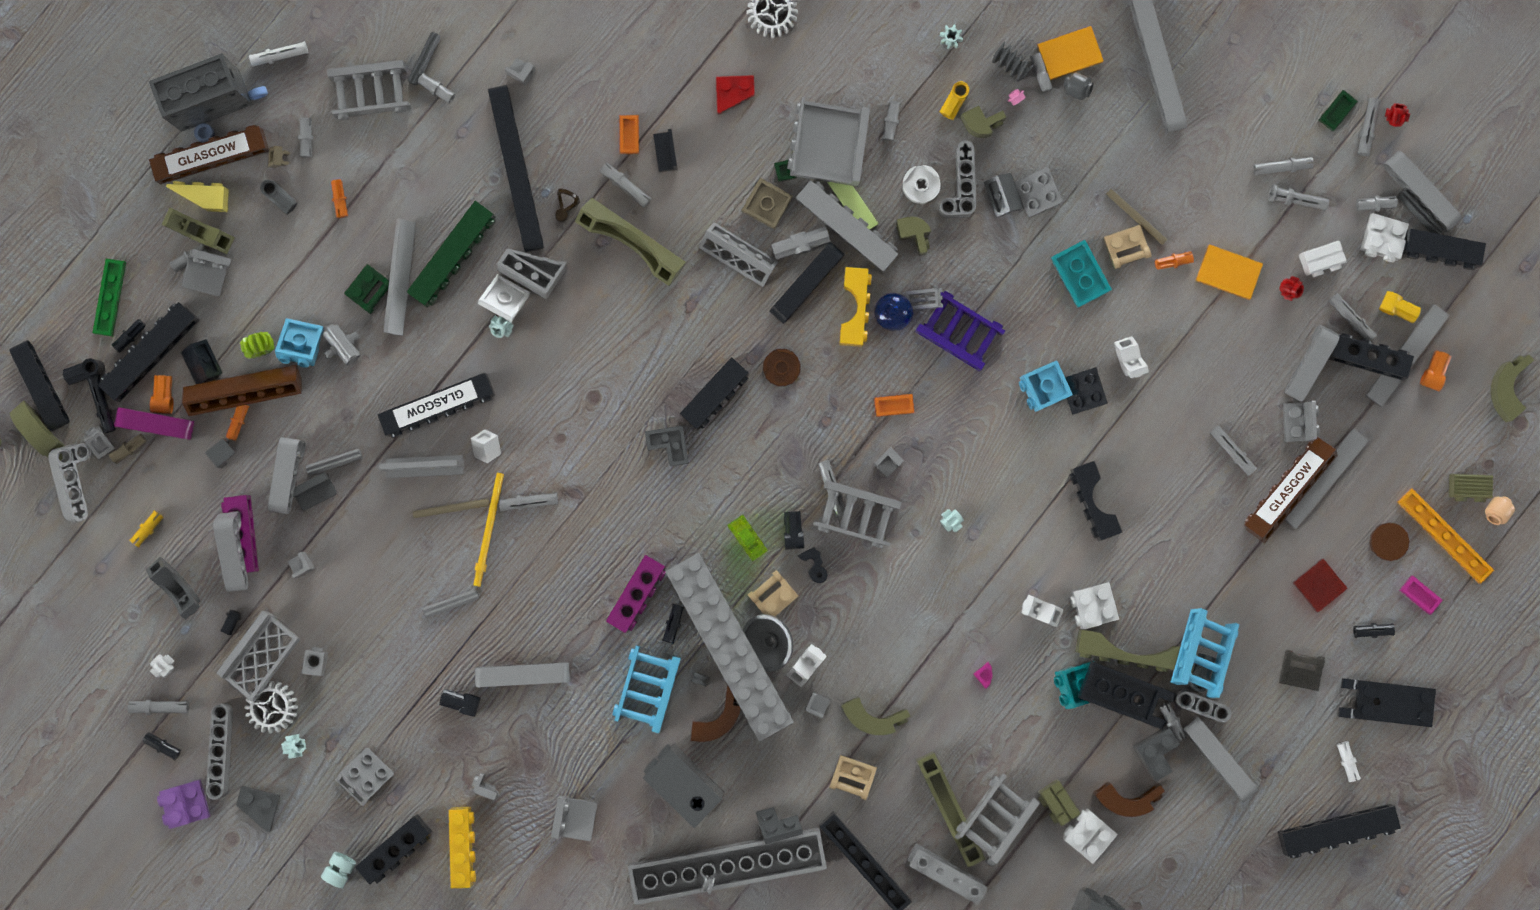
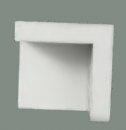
[471,429,501,463]

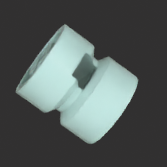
[321,852,356,888]

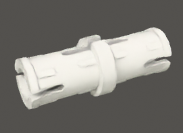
[1337,741,1361,782]

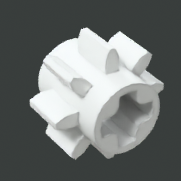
[150,654,175,678]

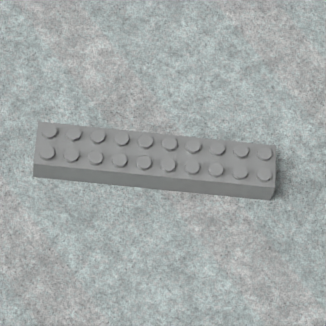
[665,553,794,742]
[628,828,827,905]

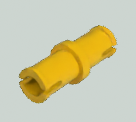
[129,510,164,548]

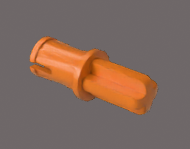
[331,179,348,218]
[1155,251,1194,270]
[226,405,250,441]

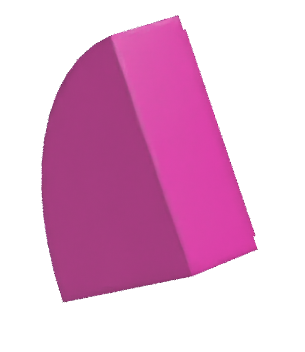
[973,662,992,689]

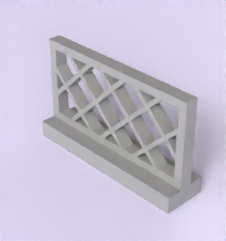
[379,455,464,478]
[217,611,300,702]

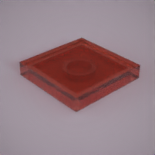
[1292,558,1348,613]

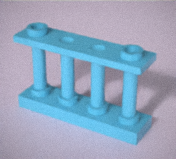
[1171,608,1240,698]
[612,645,681,733]

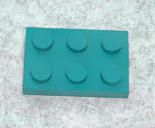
[1050,240,1112,308]

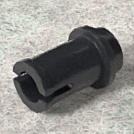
[220,609,241,635]

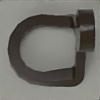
[555,188,580,222]

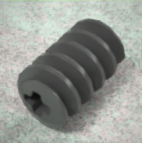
[992,41,1035,82]

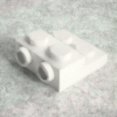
[1360,213,1409,263]
[1070,582,1119,630]
[1063,809,1118,864]

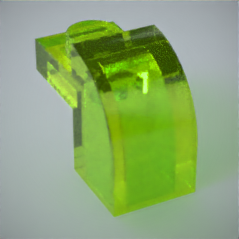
[727,514,768,562]

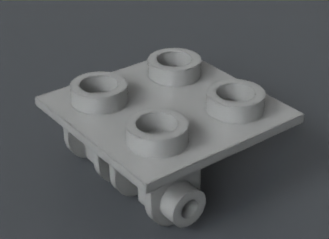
[1015,167,1063,218]

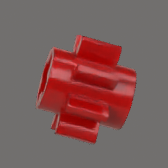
[1385,103,1411,127]
[1280,276,1304,301]

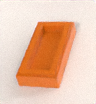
[619,115,639,154]
[874,394,914,417]

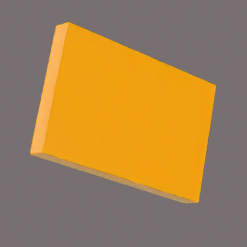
[1037,26,1104,81]
[1195,244,1263,300]

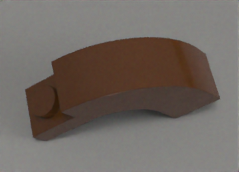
[691,685,741,742]
[1093,782,1165,817]

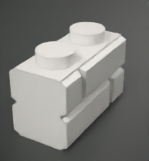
[1299,241,1346,278]

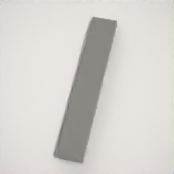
[383,219,416,336]
[1365,304,1450,407]
[1284,429,1369,529]

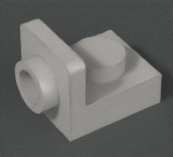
[84,426,114,459]
[472,773,499,800]

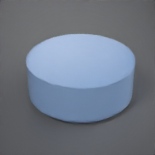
[247,86,268,100]

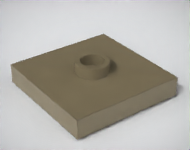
[741,178,793,230]

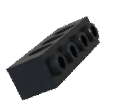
[1329,333,1414,381]
[355,814,432,885]

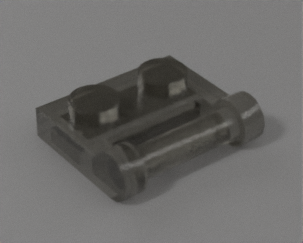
[1279,649,1325,691]

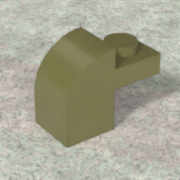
[960,105,1006,138]
[896,217,931,256]

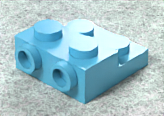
[275,318,324,368]
[1019,360,1073,412]

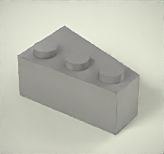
[497,248,567,300]

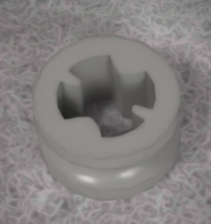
[701,875,715,895]

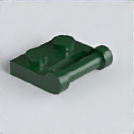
[344,264,389,314]

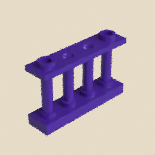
[915,291,1005,372]

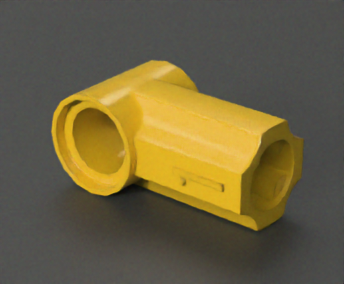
[939,81,969,120]
[1379,291,1421,323]

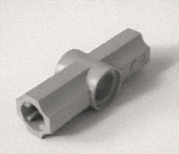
[771,227,830,260]

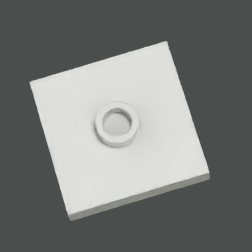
[478,274,531,322]

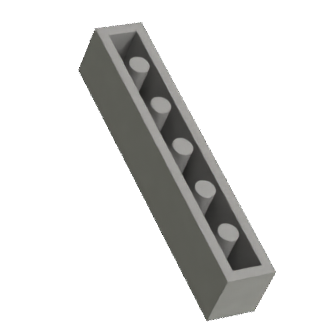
[796,180,898,273]

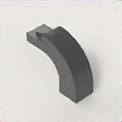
[146,557,200,620]

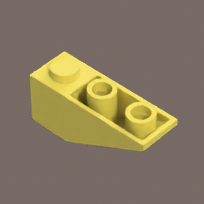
[166,181,229,212]

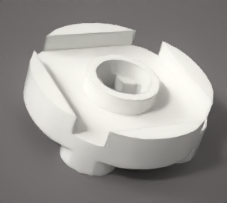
[902,165,941,204]

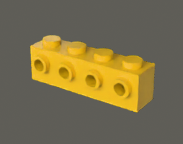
[449,807,476,889]

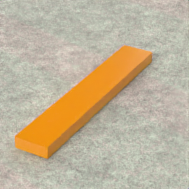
[1397,488,1494,584]

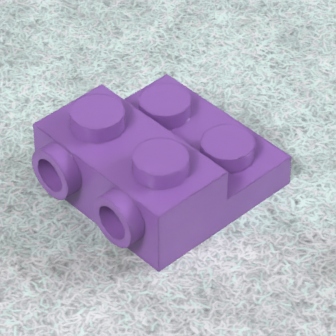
[157,779,211,829]

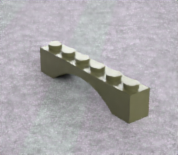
[575,198,686,286]
[1075,629,1194,673]
[915,751,985,868]

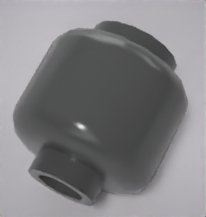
[1064,72,1094,100]

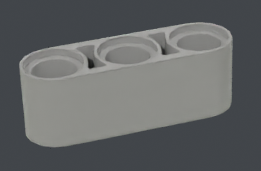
[1174,690,1232,722]

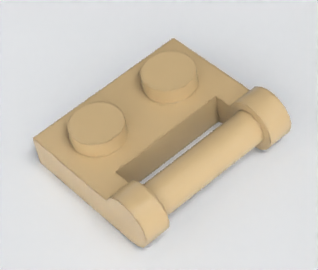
[1103,225,1151,269]
[747,570,798,616]
[829,755,877,800]

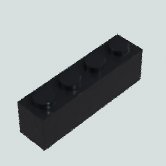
[1402,229,1486,270]
[680,357,749,430]

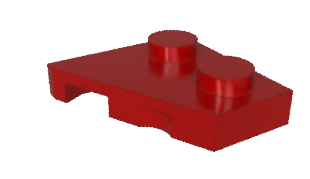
[716,75,755,114]

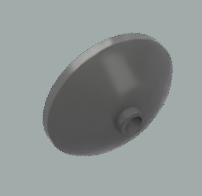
[743,614,793,672]

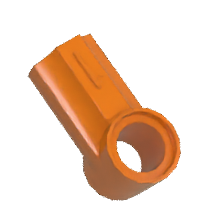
[1420,350,1452,392]
[150,375,174,414]

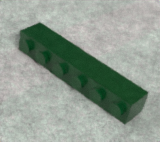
[407,200,496,308]

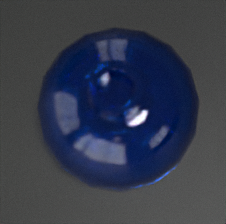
[874,293,913,331]

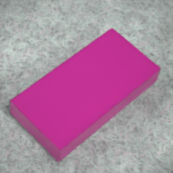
[1399,576,1443,615]

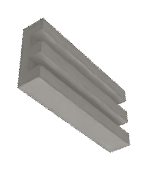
[906,288,943,311]

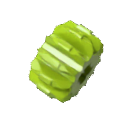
[240,332,275,359]

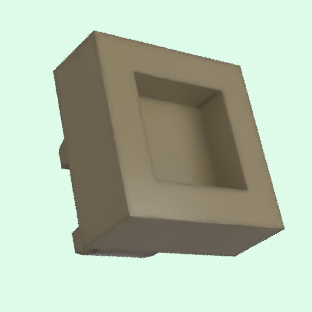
[268,146,290,168]

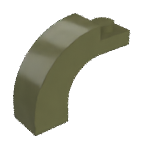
[162,207,235,254]
[1491,355,1534,422]
[9,401,66,461]
[841,697,911,735]

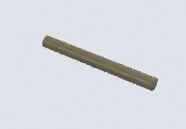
[1106,189,1167,245]
[413,498,490,518]

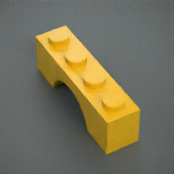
[839,267,872,347]

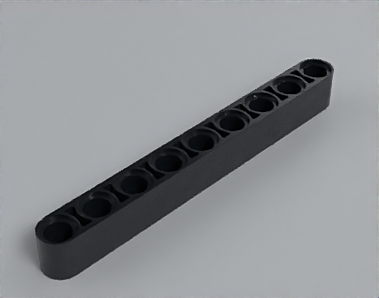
[488,85,544,253]

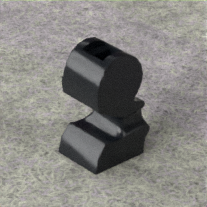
[797,547,828,583]

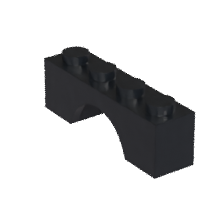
[1069,461,1123,541]

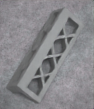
[698,223,778,287]

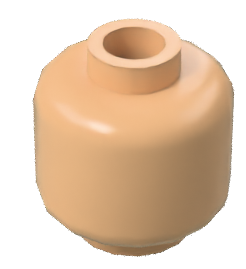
[1485,496,1515,525]

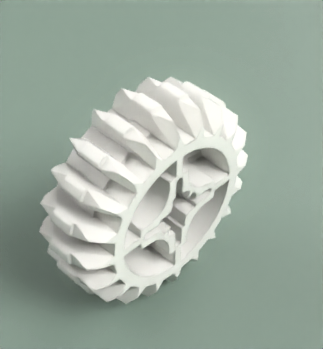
[747,0,798,38]
[244,681,298,734]

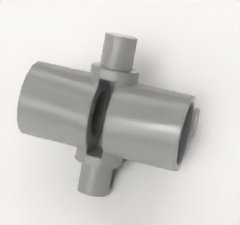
[323,324,361,366]

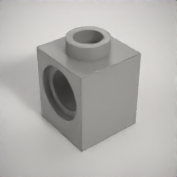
[302,647,328,676]

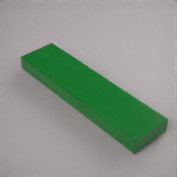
[92,258,126,337]

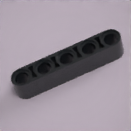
[769,242,845,324]
[9,340,70,432]

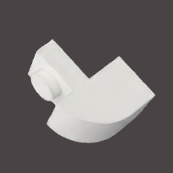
[1114,336,1149,378]
[1021,595,1064,627]
[786,644,826,687]

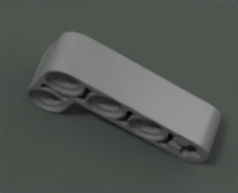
[938,140,976,218]
[1284,325,1339,402]
[268,437,306,514]
[48,444,91,522]
[213,511,248,592]

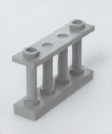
[327,60,411,120]
[813,481,902,549]
[955,774,1040,866]
[906,843,988,905]

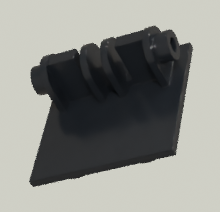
[1065,367,1108,415]

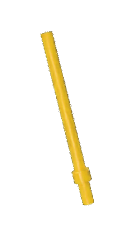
[473,473,504,587]

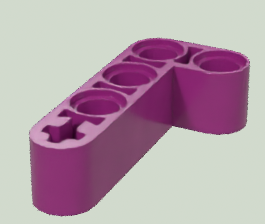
[114,407,195,440]

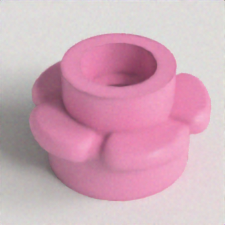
[1008,89,1026,106]

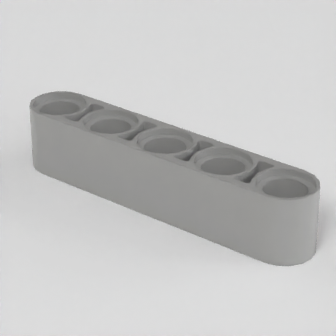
[1383,151,1462,232]
[475,662,570,687]
[206,703,233,800]
[1183,717,1258,803]

